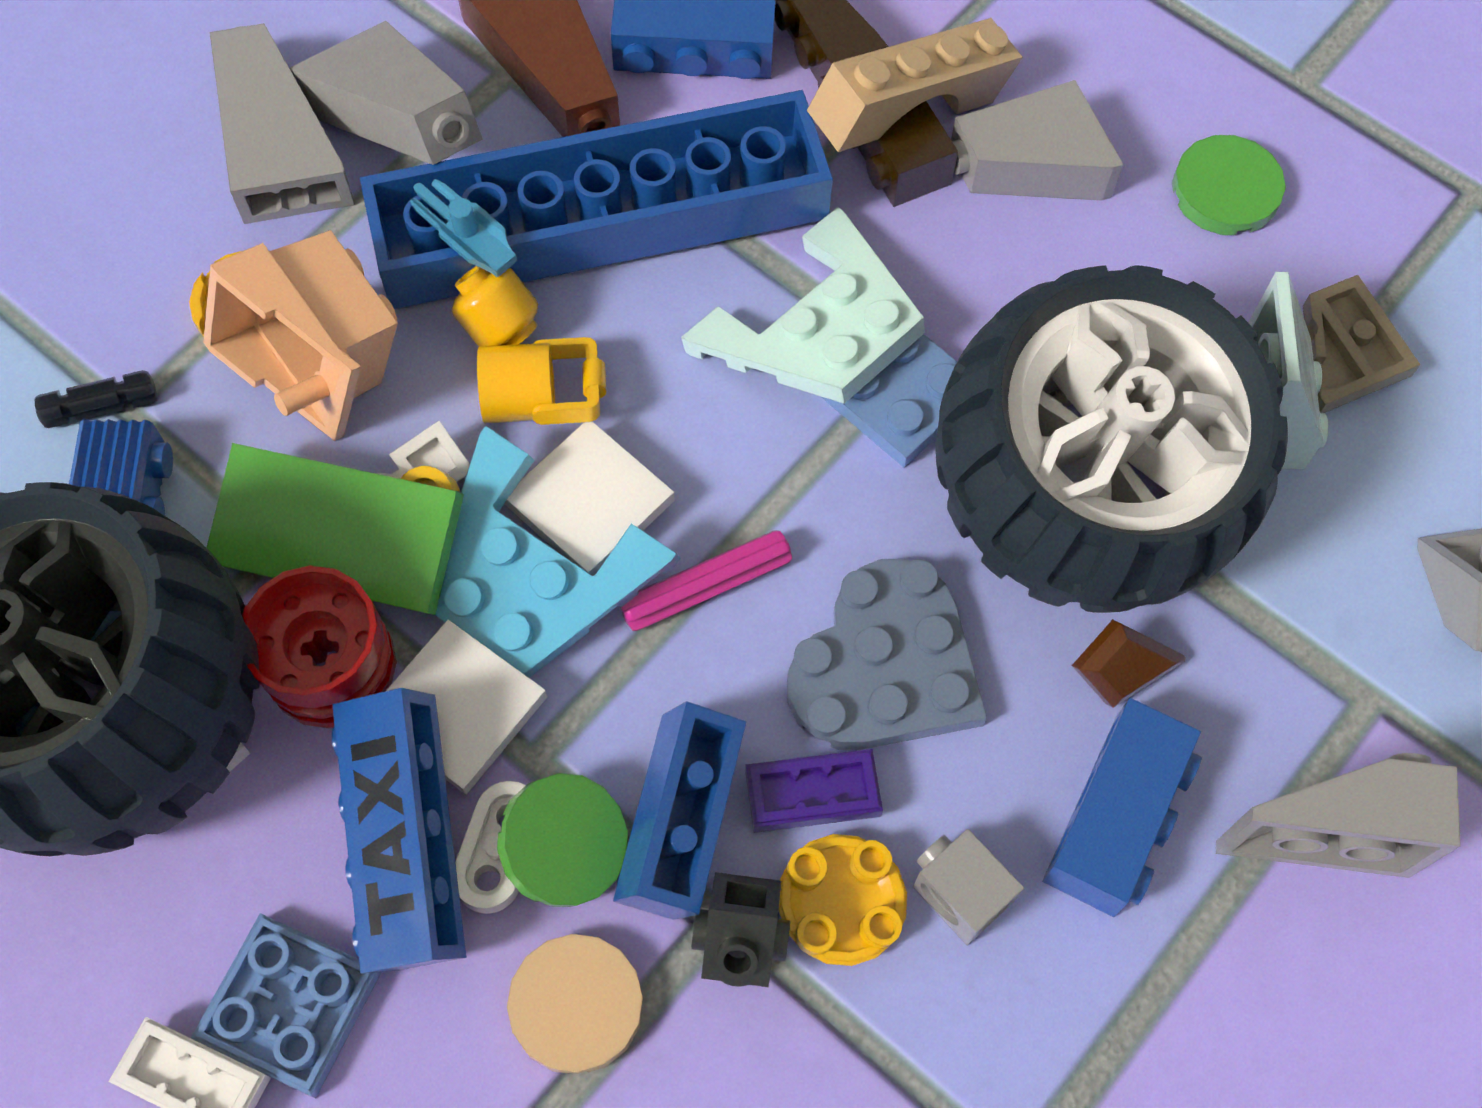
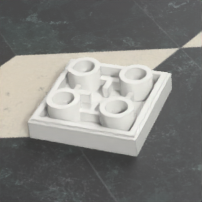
[505,421,675,576]
[386,620,547,795]

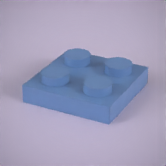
[820,334,957,468]

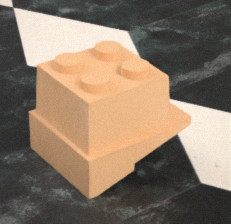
[203,230,398,441]

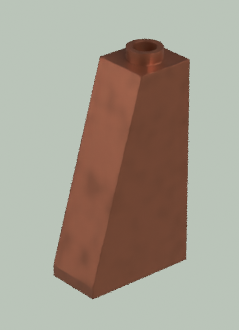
[458,0,620,137]

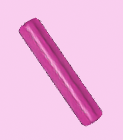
[620,530,792,631]

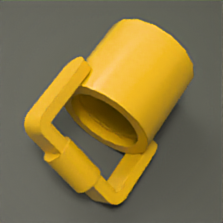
[477,337,607,425]

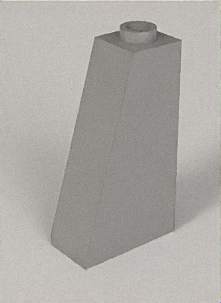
[290,21,483,165]
[210,23,354,224]

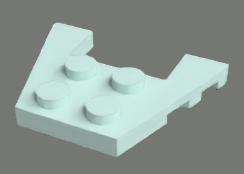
[681,207,925,404]

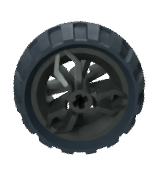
[0,482,260,857]

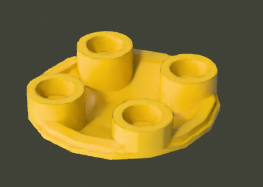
[779,834,907,966]

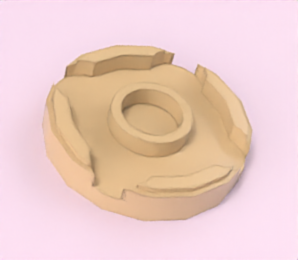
[507,934,643,1074]

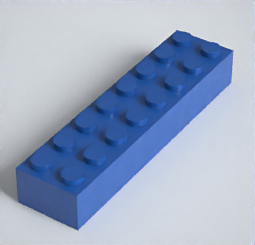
[359,90,833,309]

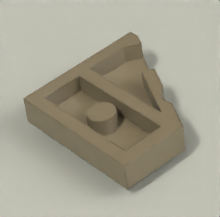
[1303,275,1420,413]

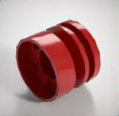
[242,565,397,728]

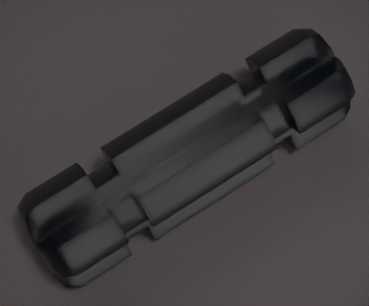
[34,370,157,428]

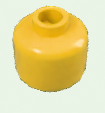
[451,266,538,347]

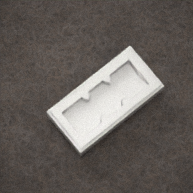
[108,1017,271,1108]

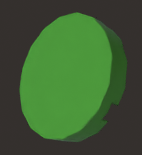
[1172,135,1286,235]
[497,773,628,907]

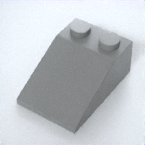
[1216,753,1460,878]

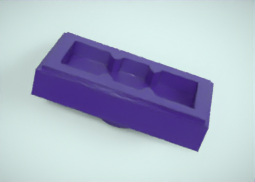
[745,749,883,833]

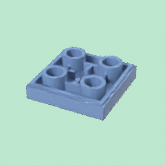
[191,913,382,1099]

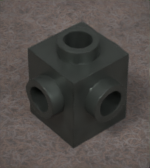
[691,872,790,987]

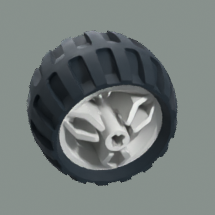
[935,265,1288,613]

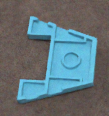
[435,426,681,678]

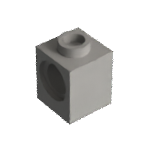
[913,829,1024,946]

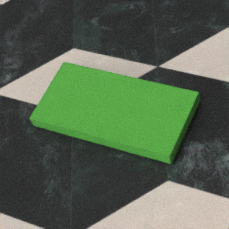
[206,443,464,615]

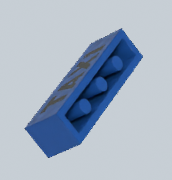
[332,688,467,974]

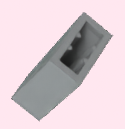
[951,80,1123,200]

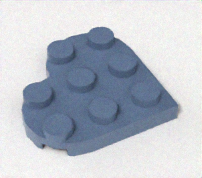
[787,559,987,750]

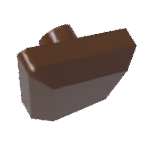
[1071,619,1186,708]

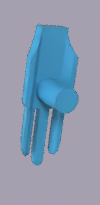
[410,179,517,277]

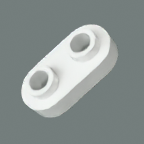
[455,781,526,914]

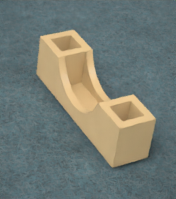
[807,18,1023,152]

